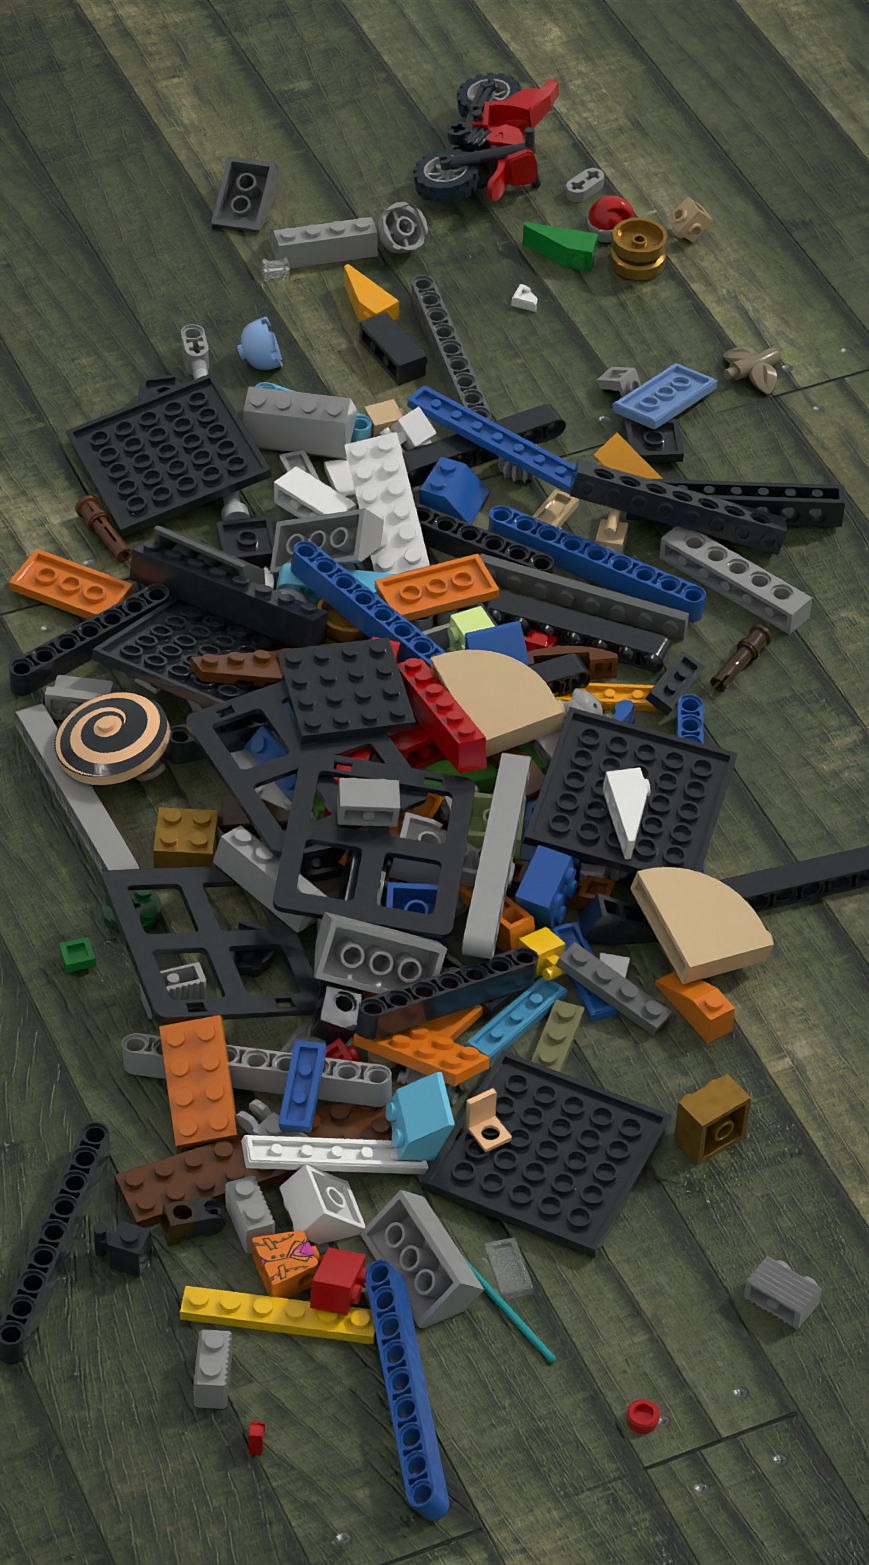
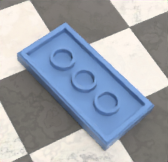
[612,363,718,430]

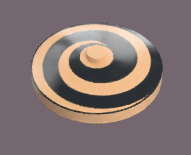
[54,692,170,785]

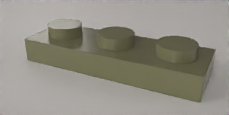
[531,1000,585,1073]

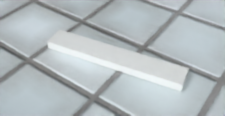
[241,1135,428,1174]

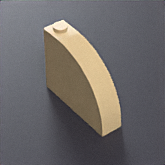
[431,650,566,757]
[630,867,774,984]

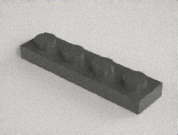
[556,942,672,1036]

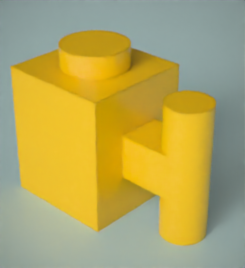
[517,927,566,981]

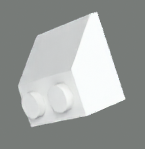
[279,1164,366,1244]

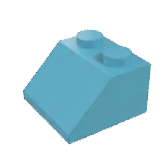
[385,1072,455,1160]

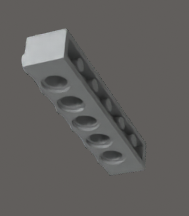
[659,526,812,635]

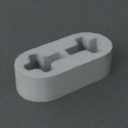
[565,168,604,203]

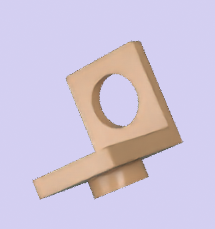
[465,1088,512,1152]

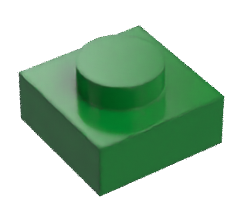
[59,937,96,973]

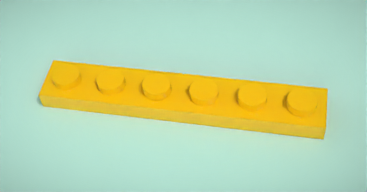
[180,1286,376,1345]

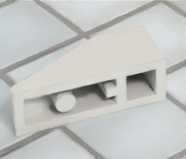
[603,768,650,860]

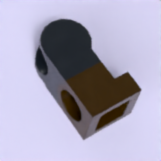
[160,1198,226,1246]

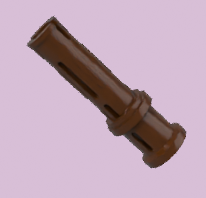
[75,495,132,563]

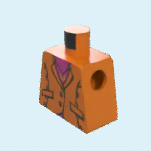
[252,1230,330,1299]

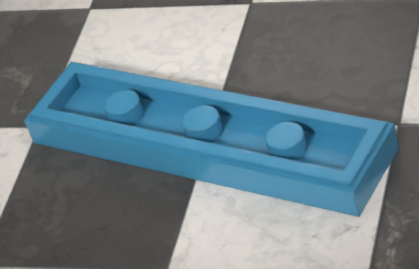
[465,976,568,1065]

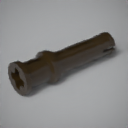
[710,624,773,692]

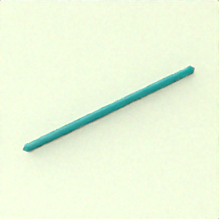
[462,1255,556,1362]

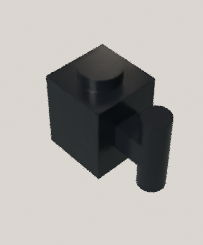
[93,1221,152,1277]

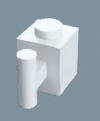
[380,407,437,453]

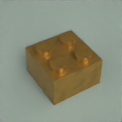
[153,807,218,868]
[674,1074,751,1165]

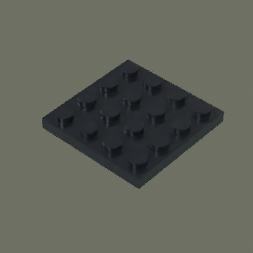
[276,637,416,744]

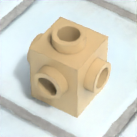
[668,197,713,242]

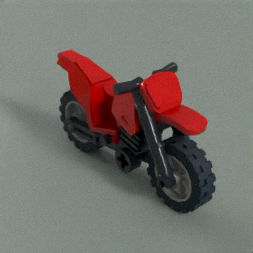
[413,73,559,204]

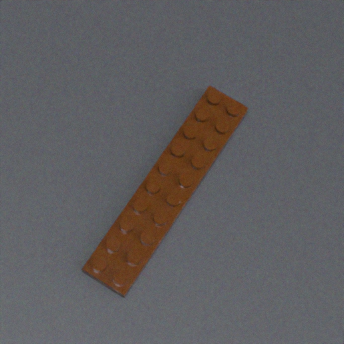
[114,1082,408,1227]

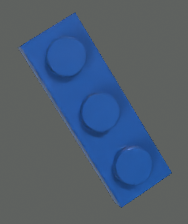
[244,725,298,802]
[278,1040,327,1133]

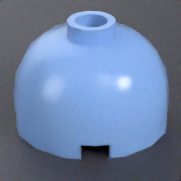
[237,317,283,371]

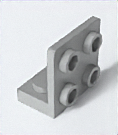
[45,675,113,720]

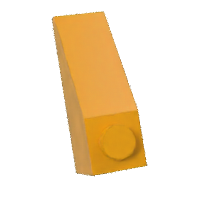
[344,264,399,322]
[594,433,663,479]

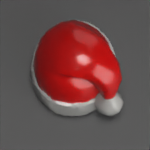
[587,195,633,243]

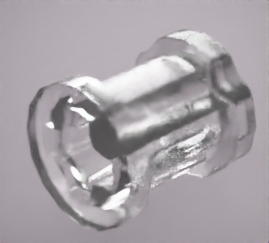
[261,257,290,281]

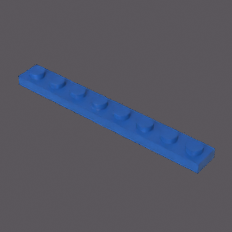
[407,385,575,494]

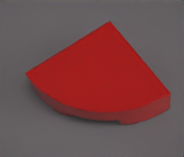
[249,1421,265,1455]

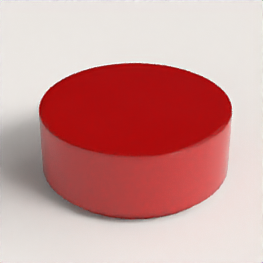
[626,1399,660,1434]

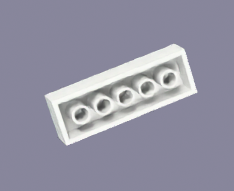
[344,432,430,574]

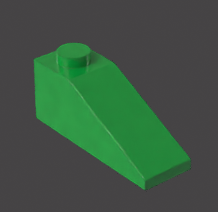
[522,222,598,272]

